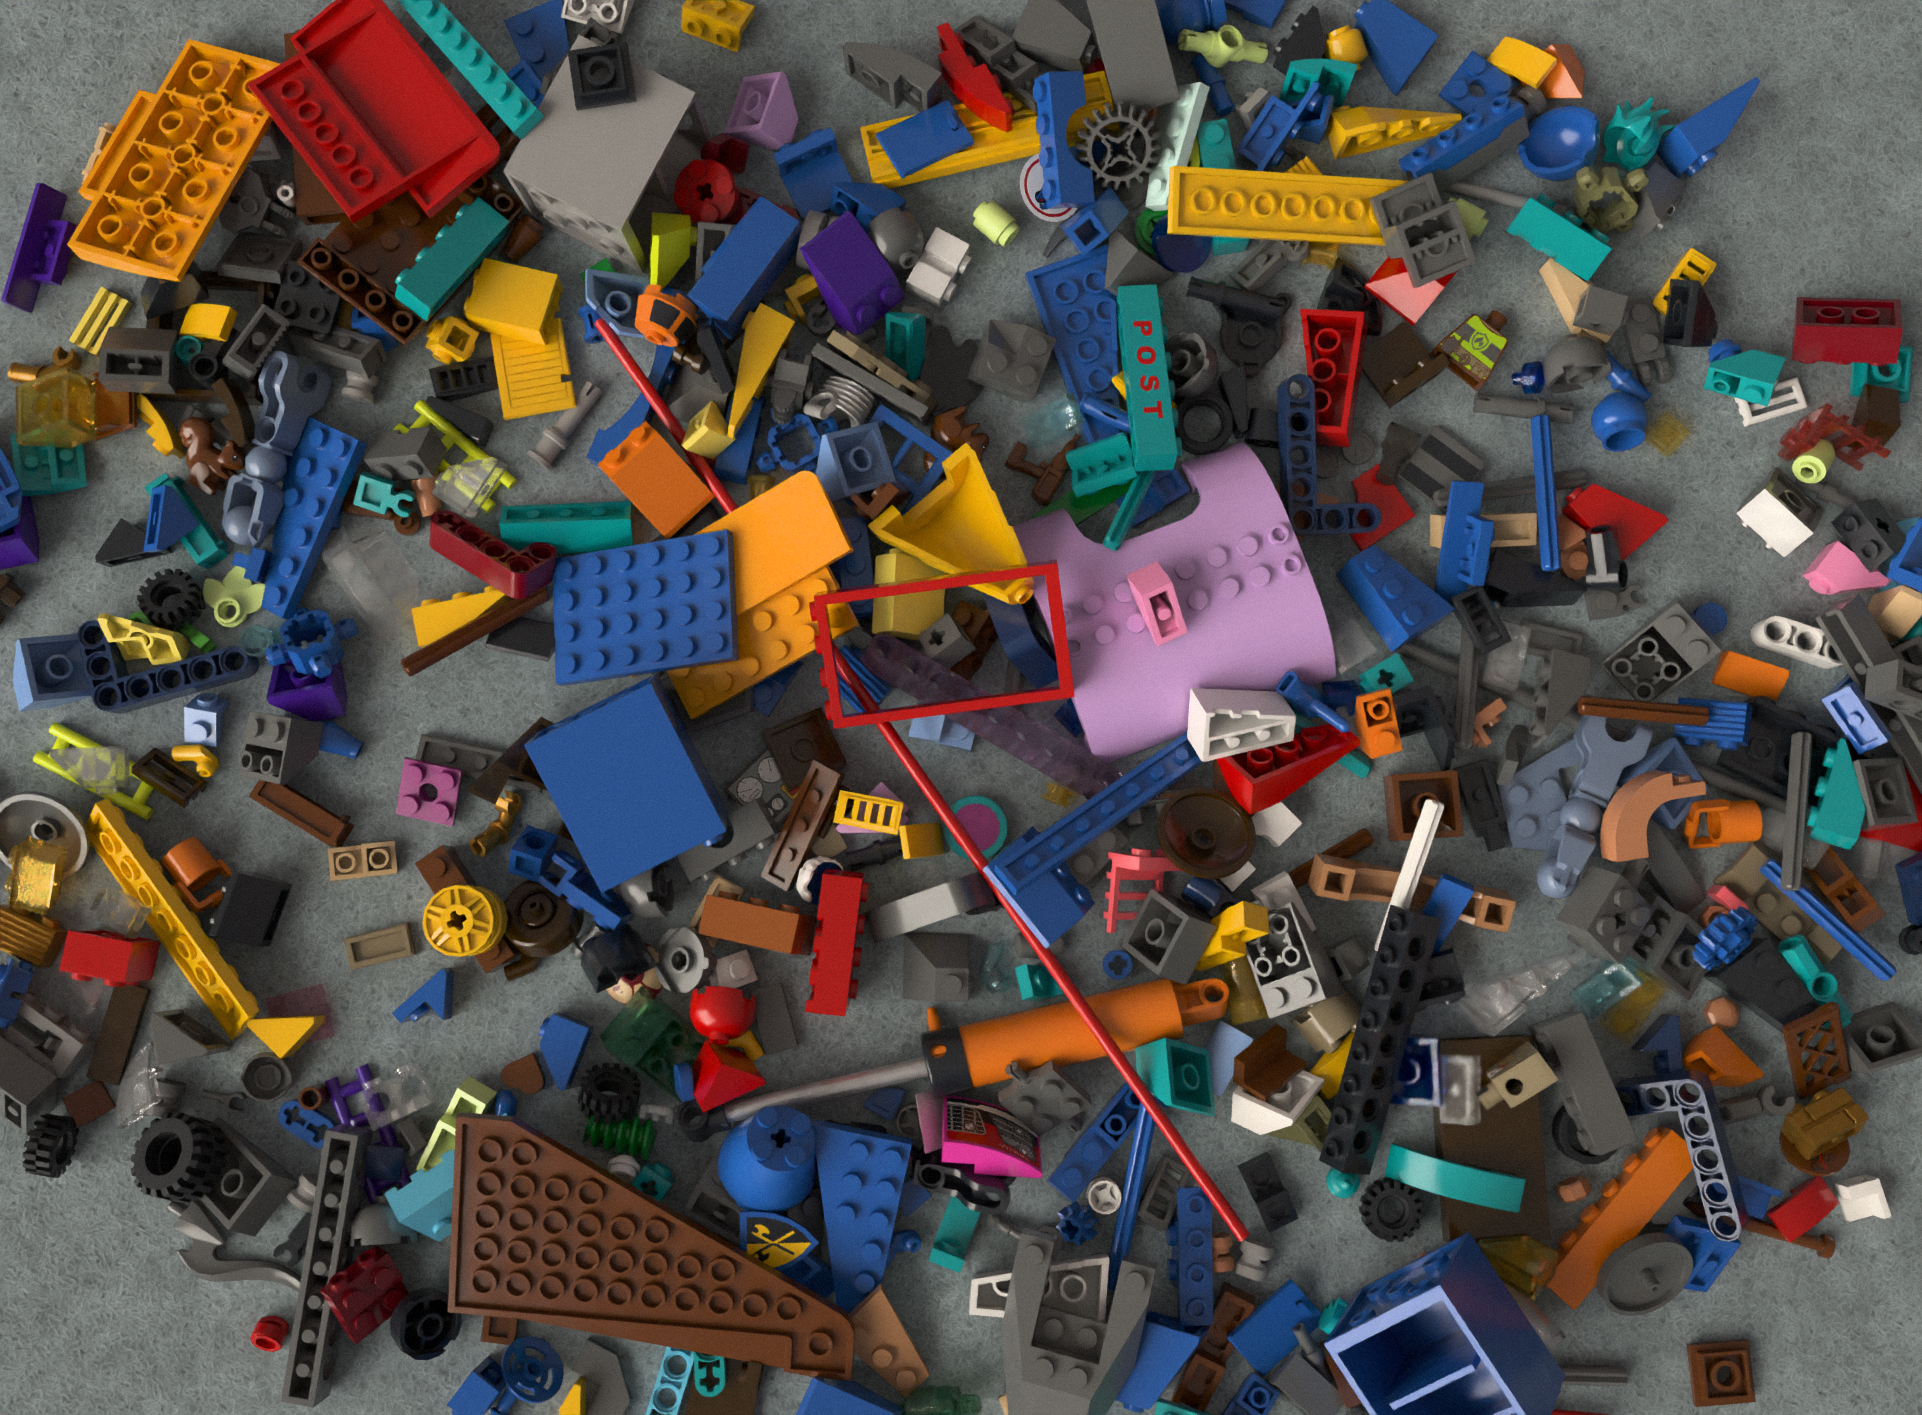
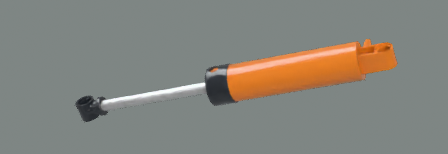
[676,978,1229,1142]

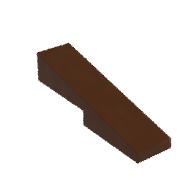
[1170,1282,1255,1412]

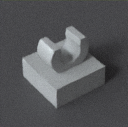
[1235,87,1271,131]

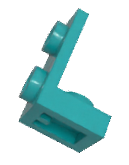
[928,1196,981,1273]

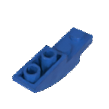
[1046,1082,1140,1203]

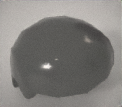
[240,1052,293,1102]

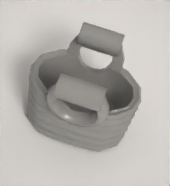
[804,375,875,431]

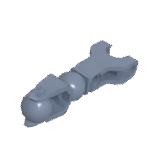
[220,351,332,548]
[1536,715,1653,899]

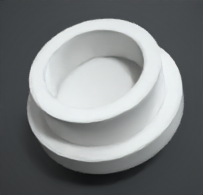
[607,1155,641,1184]

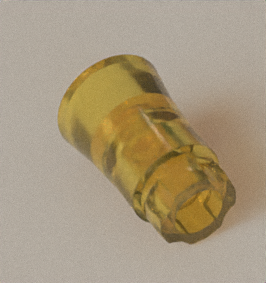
[1222,954,1269,1026]

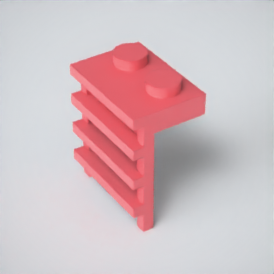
[1103,848,1182,933]

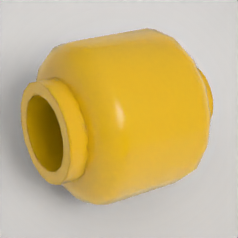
[1324,25,1368,71]

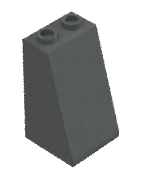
[1086,0,1180,113]

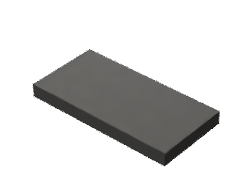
[811,343,933,426]

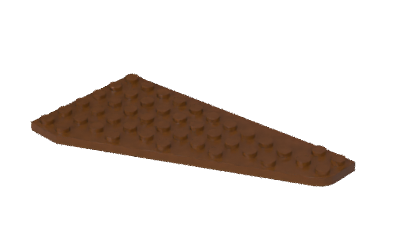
[448,1112,855,1381]

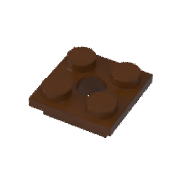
[1686,1339,1756,1407]

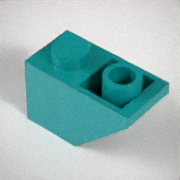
[1704,349,1786,407]

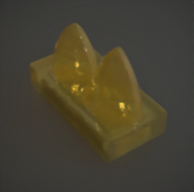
[1599,971,1666,1044]

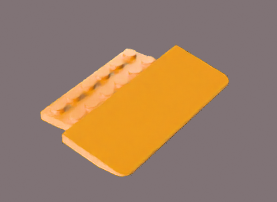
[629,471,860,719]

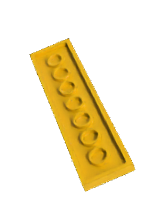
[1167,166,1408,246]
[86,798,260,1040]

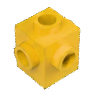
[425,316,479,364]

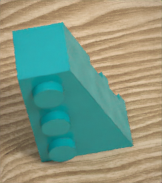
[1506,193,1612,282]

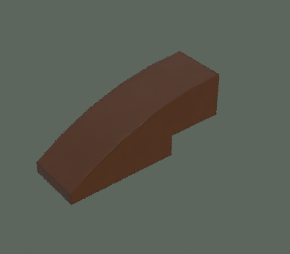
[1803,833,1887,933]

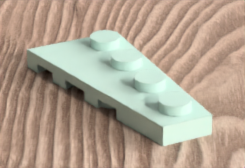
[1145,82,1210,211]

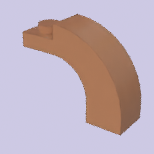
[1600,770,1706,862]

